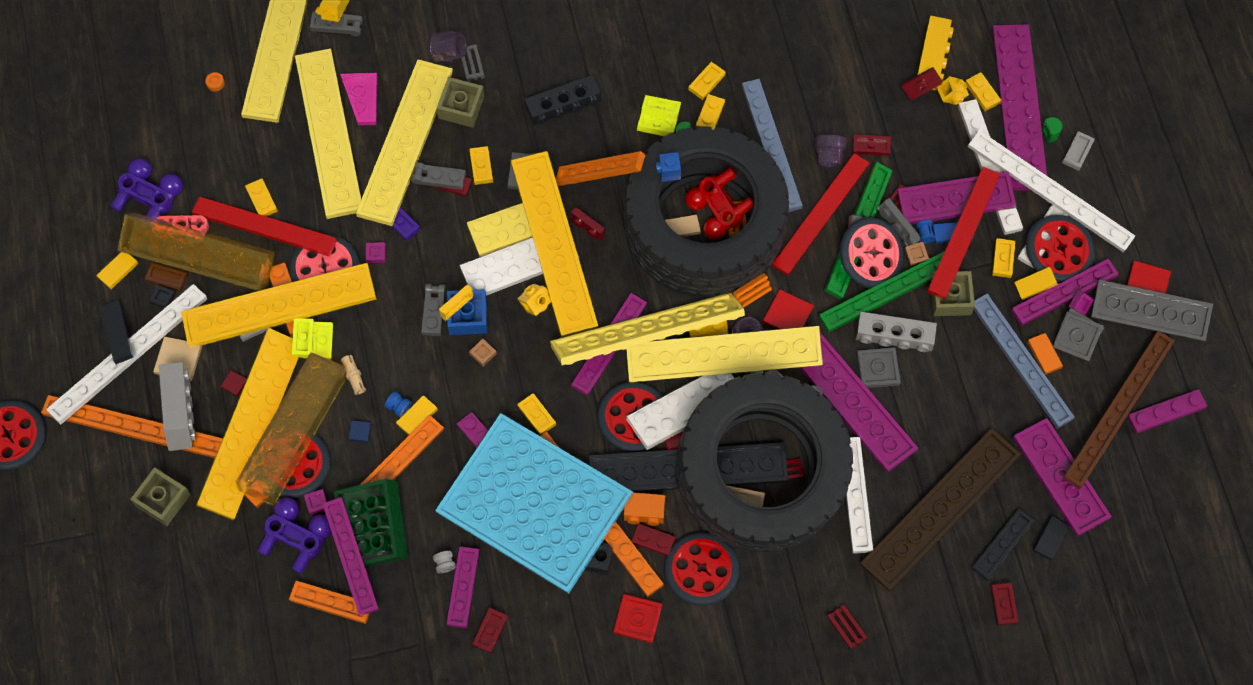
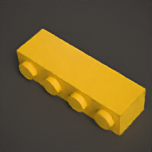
[917,16,954,91]

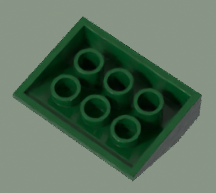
[334,479,408,567]

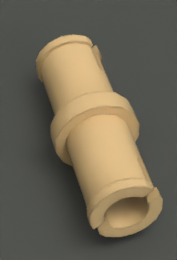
[341,355,366,395]

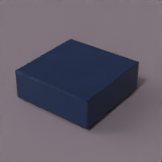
[349,421,372,443]

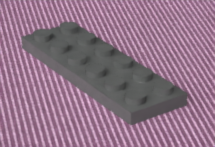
[1090,280,1213,342]

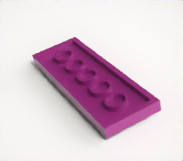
[897,171,1016,224]
[1013,418,1112,537]

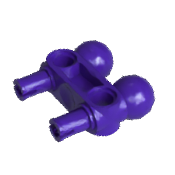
[110,158,183,228]
[257,497,332,574]

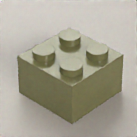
[437,77,484,128]
[930,271,975,316]
[130,467,191,526]

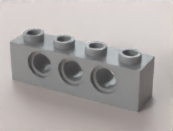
[856,312,937,352]

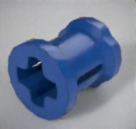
[916,220,936,244]

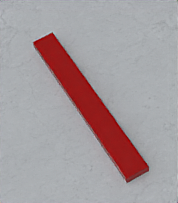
[772,153,870,276]
[927,167,1001,300]
[192,197,337,257]

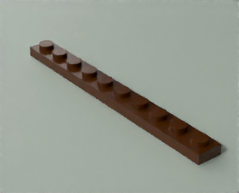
[1063,330,1174,490]

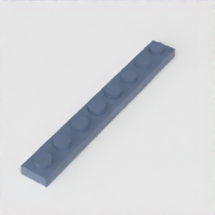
[742,79,803,212]
[974,294,1075,429]

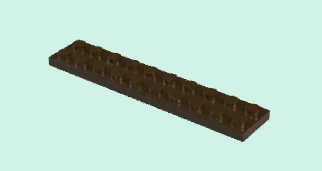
[860,428,1021,592]

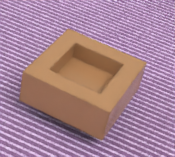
[904,242,929,266]
[469,339,497,366]

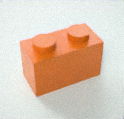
[624,493,665,526]

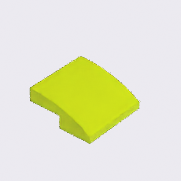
[637,95,681,136]
[292,318,333,361]

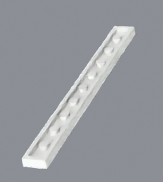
[968,130,1135,252]
[46,284,207,425]

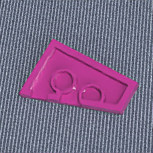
[340,73,378,125]

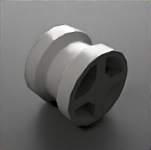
[433,551,456,573]

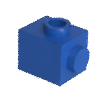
[656,152,681,182]

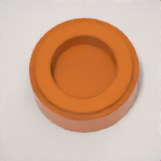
[206,72,225,91]

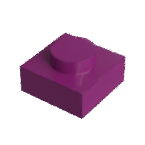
[366,242,386,263]
[1069,290,1094,316]
[304,489,327,515]

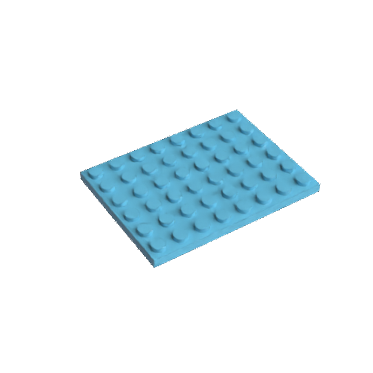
[435,413,633,594]

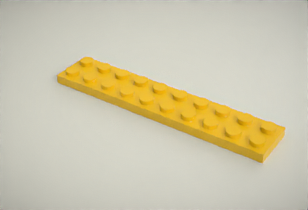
[511,151,598,337]
[181,263,376,348]
[196,328,298,520]

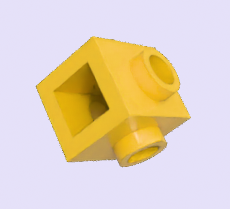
[937,77,969,105]
[517,284,551,316]

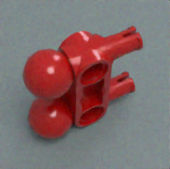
[685,167,754,240]

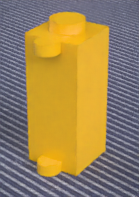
[315,0,350,22]

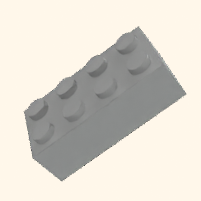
[159,362,196,451]

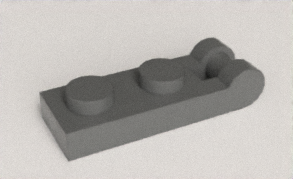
[310,12,363,36]
[411,163,466,190]
[877,198,920,248]
[421,284,445,336]

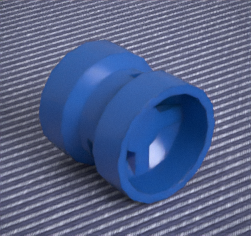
[385,391,412,418]

